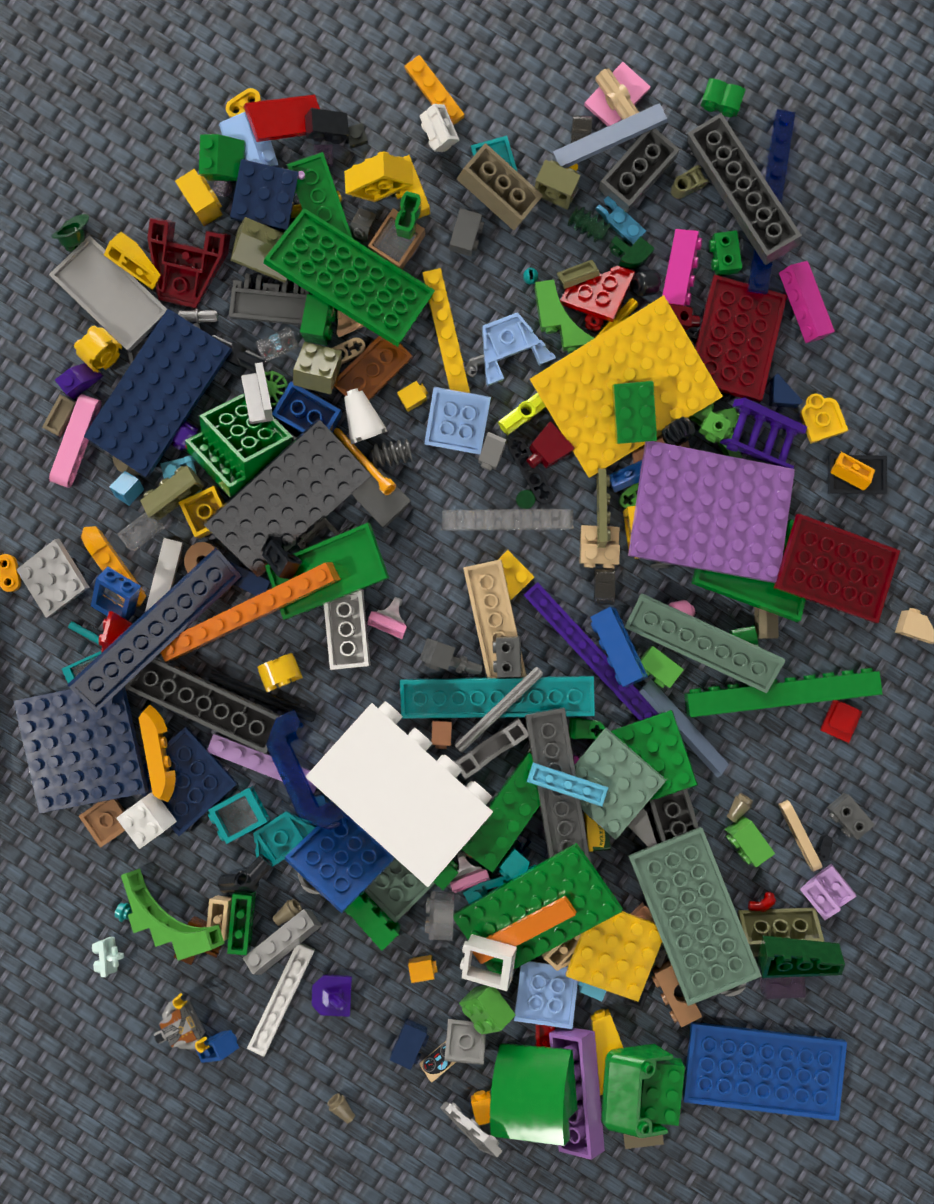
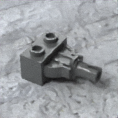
[419,638,482,676]

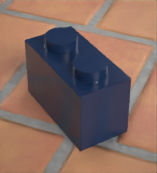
[390,1018,429,1070]

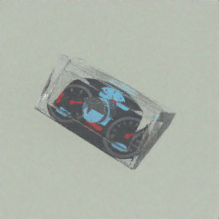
[256,327,299,362]

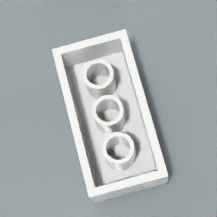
[324,589,371,670]

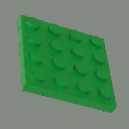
[611,710,698,801]

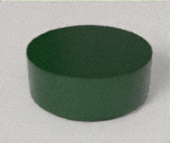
[516,490,535,510]

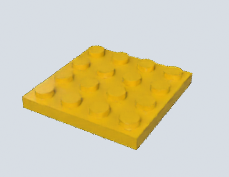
[565,911,662,1002]

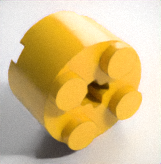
[74,326,122,373]
[257,653,303,692]

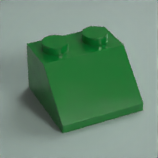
[199,134,246,181]

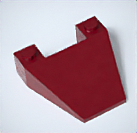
[147,218,231,308]

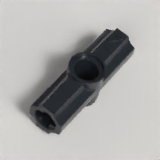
[212,334,266,373]

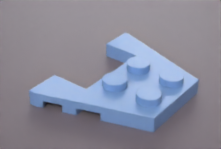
[482,312,556,386]

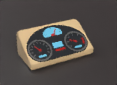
[419,1041,456,1083]

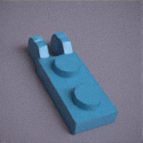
[596,196,646,246]

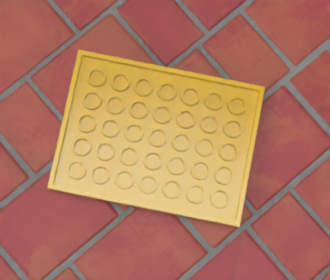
[530,295,723,478]

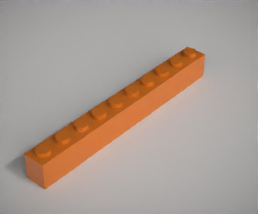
[160,562,340,662]

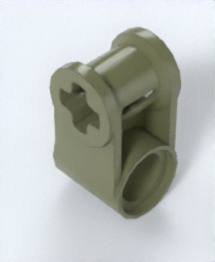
[671,165,709,199]

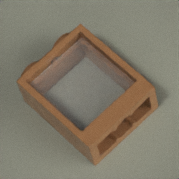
[368,208,425,270]

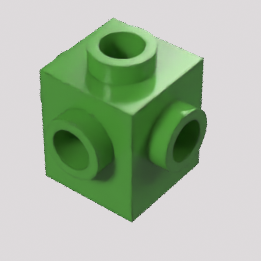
[698,411,731,443]

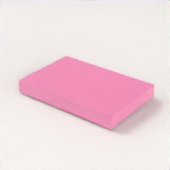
[584,62,651,126]

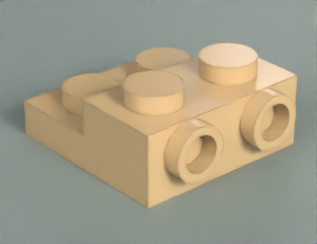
[579,525,620,569]

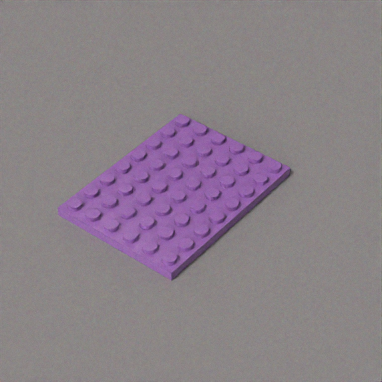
[628,441,795,583]

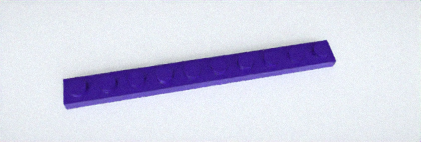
[523,582,659,721]

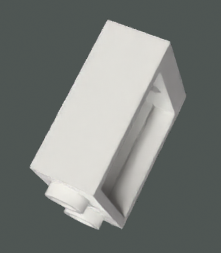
[460,934,517,991]

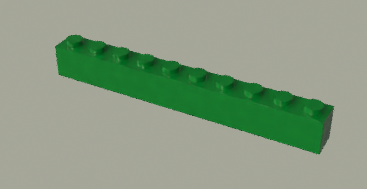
[684,668,883,717]

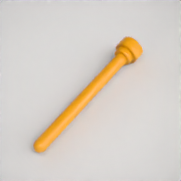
[334,428,396,495]

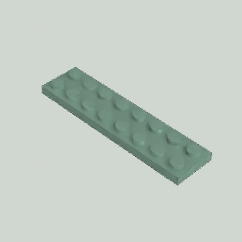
[624,593,785,693]

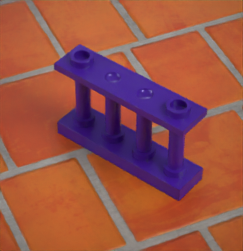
[720,398,808,469]

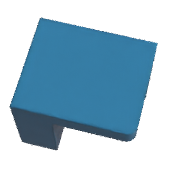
[110,471,144,506]

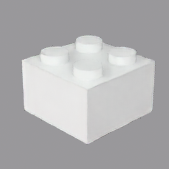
[117,792,177,849]

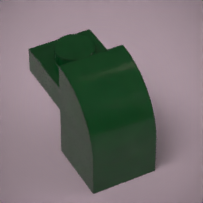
[609,236,655,270]

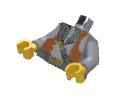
[154,993,210,1053]

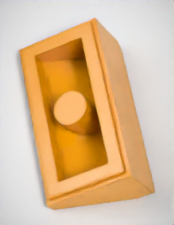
[831,452,875,490]

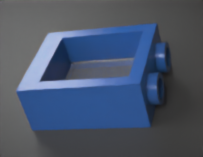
[91,566,141,621]

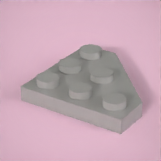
[440,1102,502,1157]

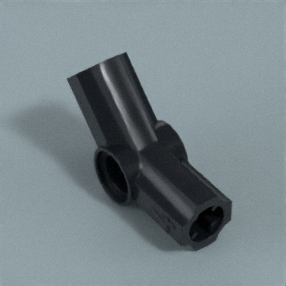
[218,854,273,893]

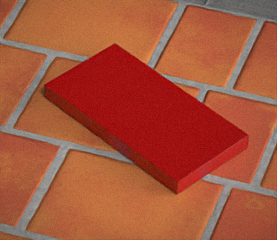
[244,94,320,142]

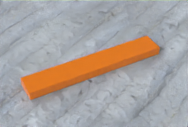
[473,896,577,964]

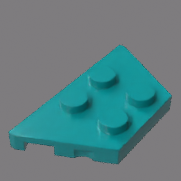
[253,811,315,868]

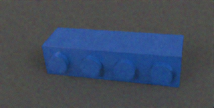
[590,607,648,687]

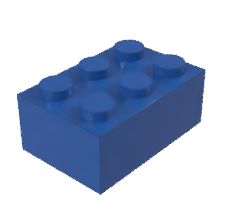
[272,382,343,434]

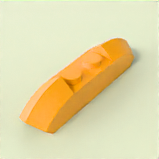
[81,526,146,607]
[139,705,176,802]

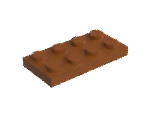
[334,336,413,401]

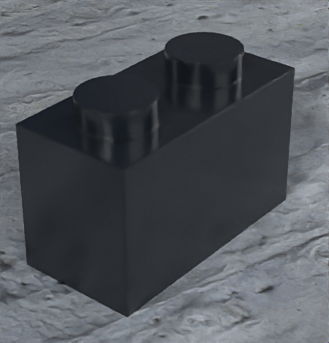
[305,108,349,144]

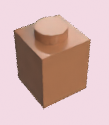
[431,720,452,749]

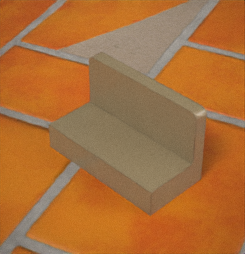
[754,607,779,639]

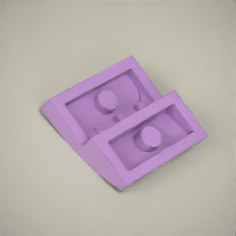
[800,864,856,920]

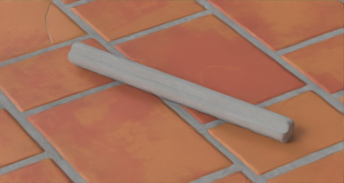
[455,667,543,752]

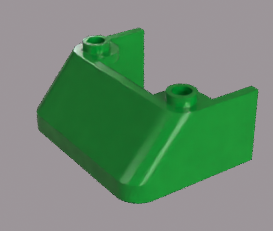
[601,1044,673,1138]

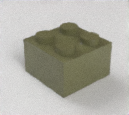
[535,159,580,210]
[293,342,342,394]

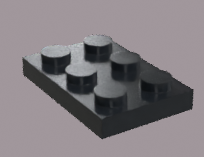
[828,455,887,495]

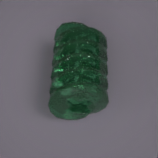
[568,206,611,243]

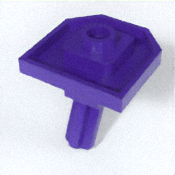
[312,975,352,1017]

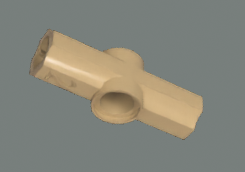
[595,68,639,120]

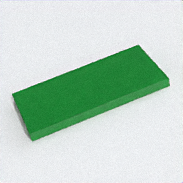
[265,523,389,620]
[691,558,806,622]

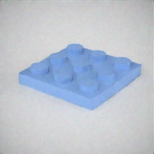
[424,387,491,454]
[514,961,578,1029]

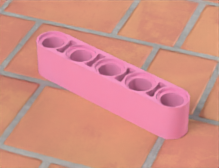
[49,394,101,488]

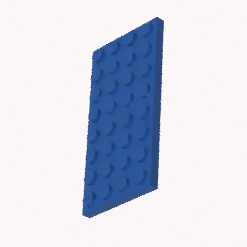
[683,1022,847,1121]

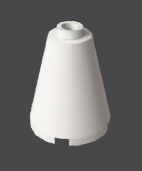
[344,388,387,444]

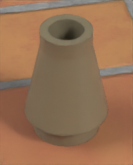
[727,793,753,823]
[273,899,302,926]
[327,1093,355,1124]

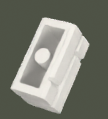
[420,104,459,152]

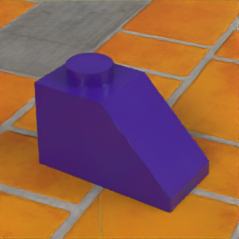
[55,363,103,399]

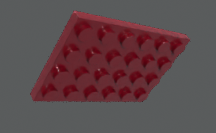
[695,274,787,403]
[774,514,901,623]

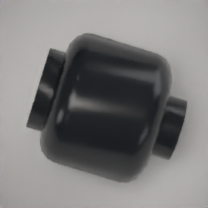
[631,270,661,297]

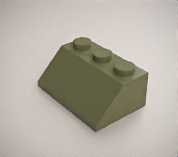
[230,217,287,283]
[140,466,205,520]

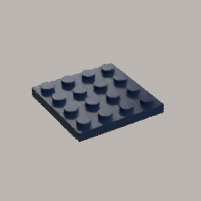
[142,727,238,836]

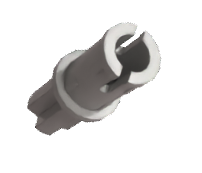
[178,309,218,324]

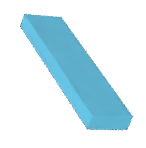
[527,762,608,807]

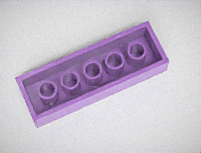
[549,1027,605,1160]

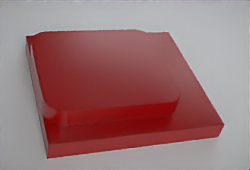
[820,700,863,743]

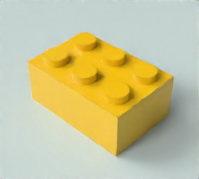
[344,152,413,202]

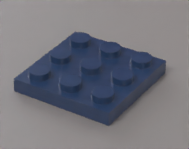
[230,159,299,231]

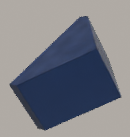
[769,373,803,408]

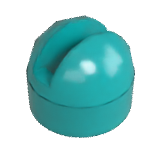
[523,268,538,284]

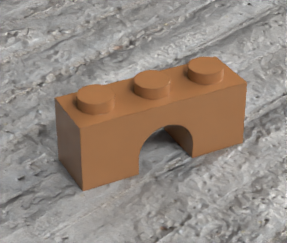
[652,960,702,1028]

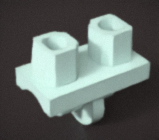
[92,937,124,977]

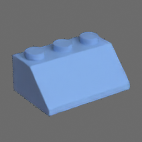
[219,112,278,167]

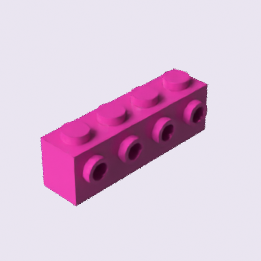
[662,229,702,306]
[779,261,835,343]

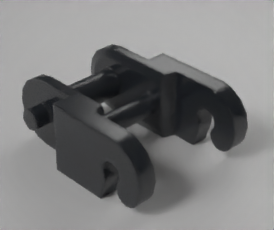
[815,834,833,861]

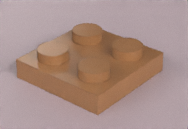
[79,799,125,848]

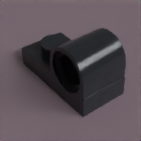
[262,540,302,580]

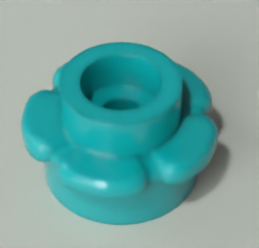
[115,903,132,922]

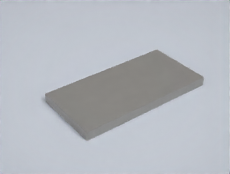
[49,235,167,353]

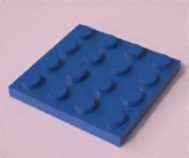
[285,806,396,913]

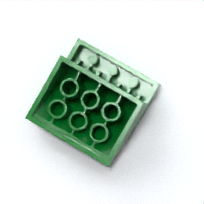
[185,393,293,498]
[490,1043,578,1146]

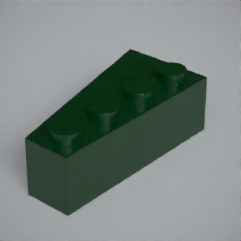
[758,936,845,978]

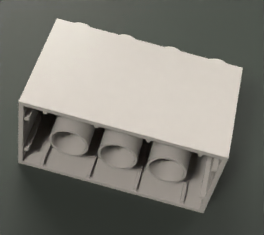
[305,701,493,887]

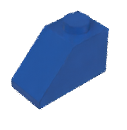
[196,1030,239,1063]

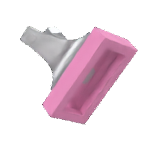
[367,597,407,639]
[450,852,491,893]

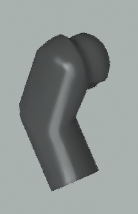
[465,354,485,377]

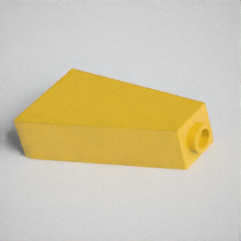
[591,1009,623,1095]

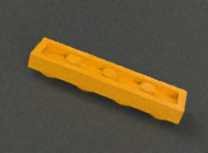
[405,55,465,125]

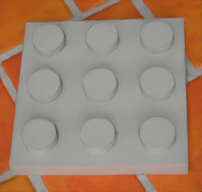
[16,539,90,618]

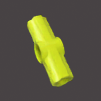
[498,393,546,435]

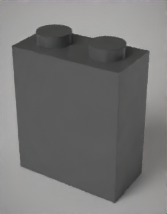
[351,468,411,529]

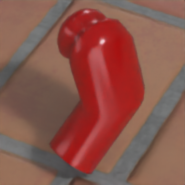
[748,892,776,912]

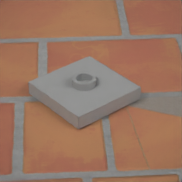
[444,1019,486,1065]

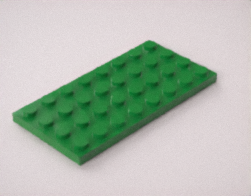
[263,208,435,347]
[451,843,623,974]

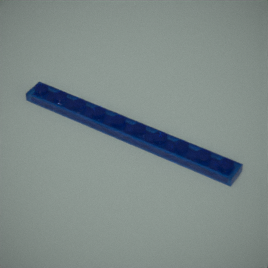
[747,109,796,295]

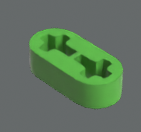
[618,482,639,509]

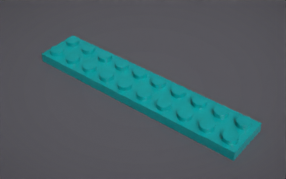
[400,676,595,718]

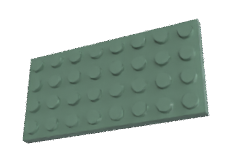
[628,827,762,1006]

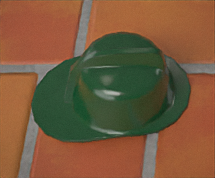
[51,214,89,252]

